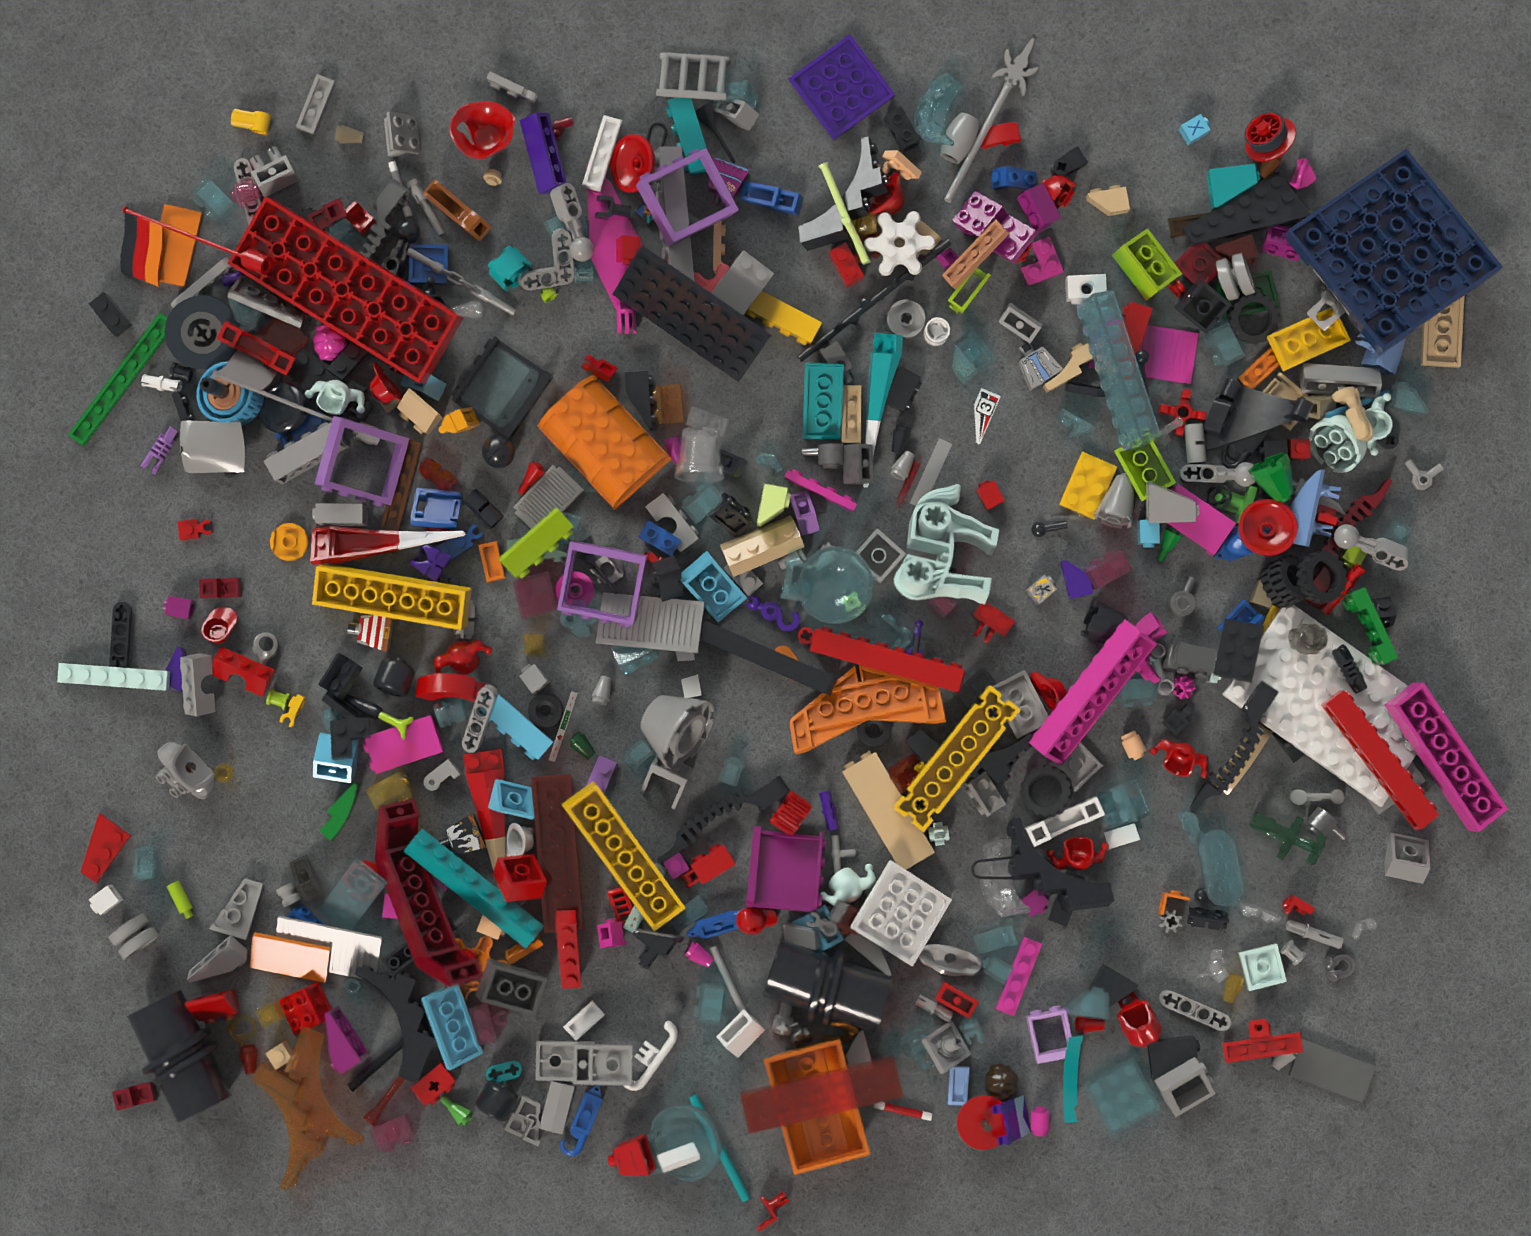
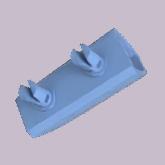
[1356,333,1406,375]
[1290,470,1341,547]

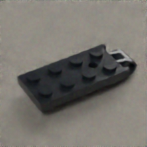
[280,347,375,422]

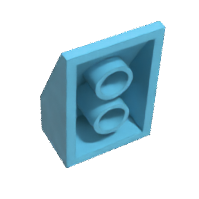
[680,551,747,622]

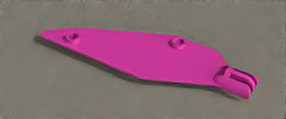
[586,163,642,334]

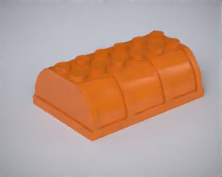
[537,375,672,510]
[764,1039,870,1175]

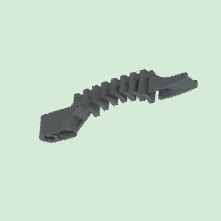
[359,179,411,262]

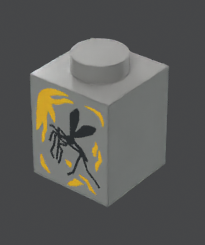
[1025,575,1057,605]

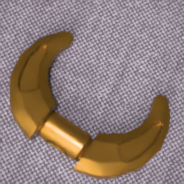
[823,1021,858,1043]

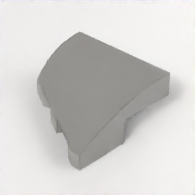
[503,1093,540,1146]

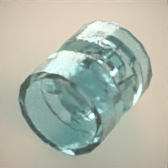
[434,698,467,728]

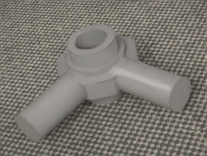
[1405,459,1444,491]

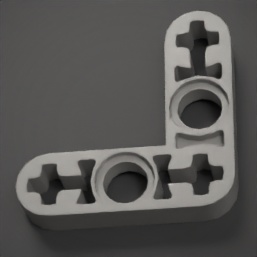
[518,228,574,291]

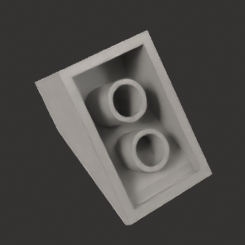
[711,250,774,315]

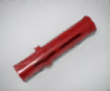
[1319,563,1366,615]

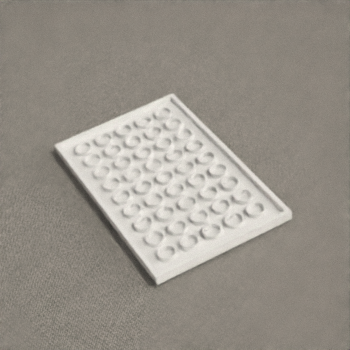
[1222,605,1444,807]

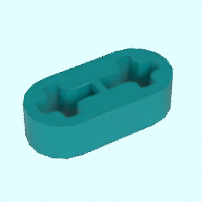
[486,1060,523,1082]

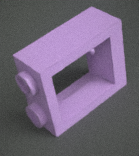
[1026,1006,1072,1064]

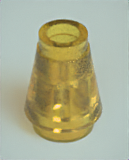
[1222,973,1245,1003]

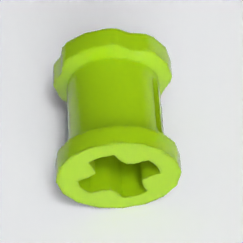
[266,688,290,710]

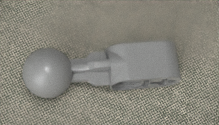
[550,183,594,262]
[1178,462,1255,487]
[1334,524,1409,571]

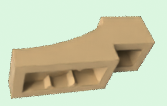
[1043,343,1095,393]

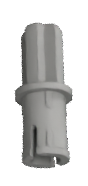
[915,994,953,1022]

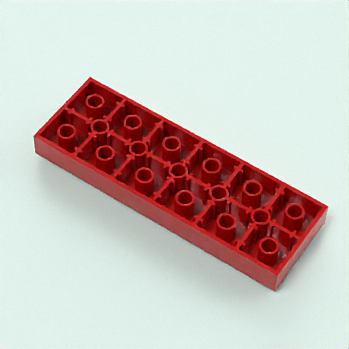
[227,196,464,384]

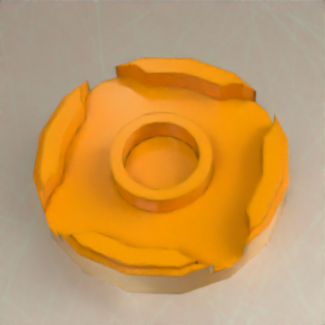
[270,523,309,561]

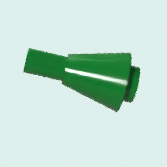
[1157,527,1182,563]

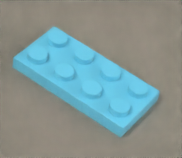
[421,985,483,1070]

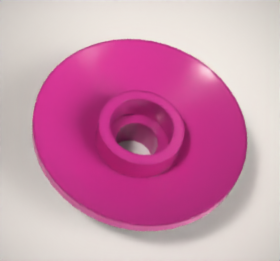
[556,571,594,607]

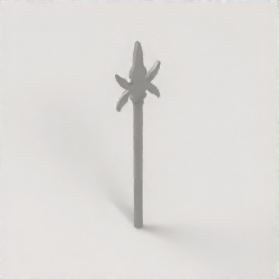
[944,38,1039,203]

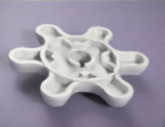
[864,211,936,276]

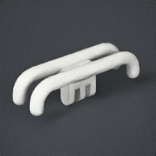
[624,1021,678,1091]

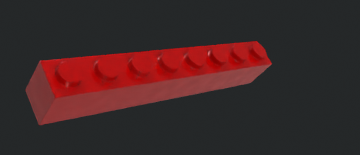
[810,626,966,693]
[1321,690,1439,830]

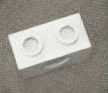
[1065,274,1107,305]

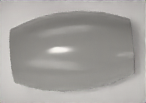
[940,112,979,164]

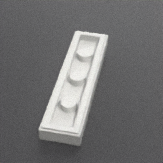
[582,115,622,192]

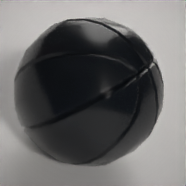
[482,435,515,468]

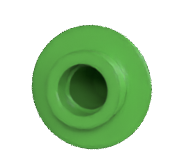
[440,1095,472,1126]

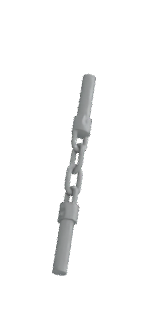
[406,248,516,316]

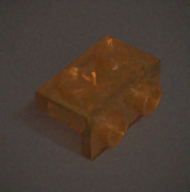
[653,384,685,425]

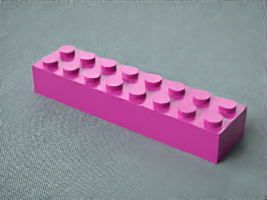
[1029,620,1157,766]
[1384,682,1508,832]

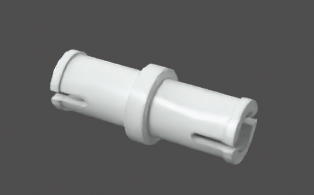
[141,374,182,392]

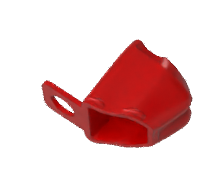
[1117,992,1162,1047]

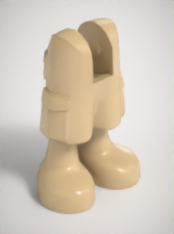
[1332,386,1373,442]

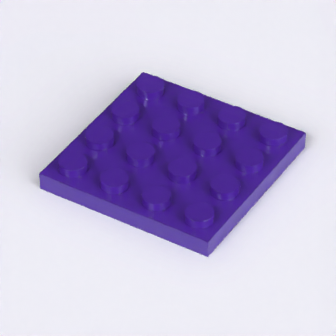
[788,34,895,141]

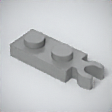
[487,72,538,104]

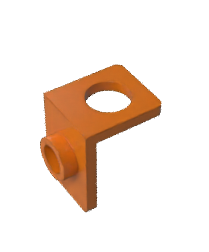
[1158,890,1190,915]

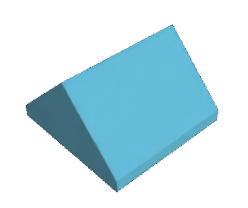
[488,779,534,820]

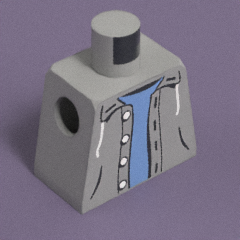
[1018,342,1063,391]

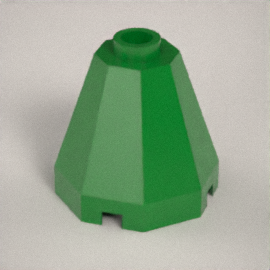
[1248,453,1294,502]

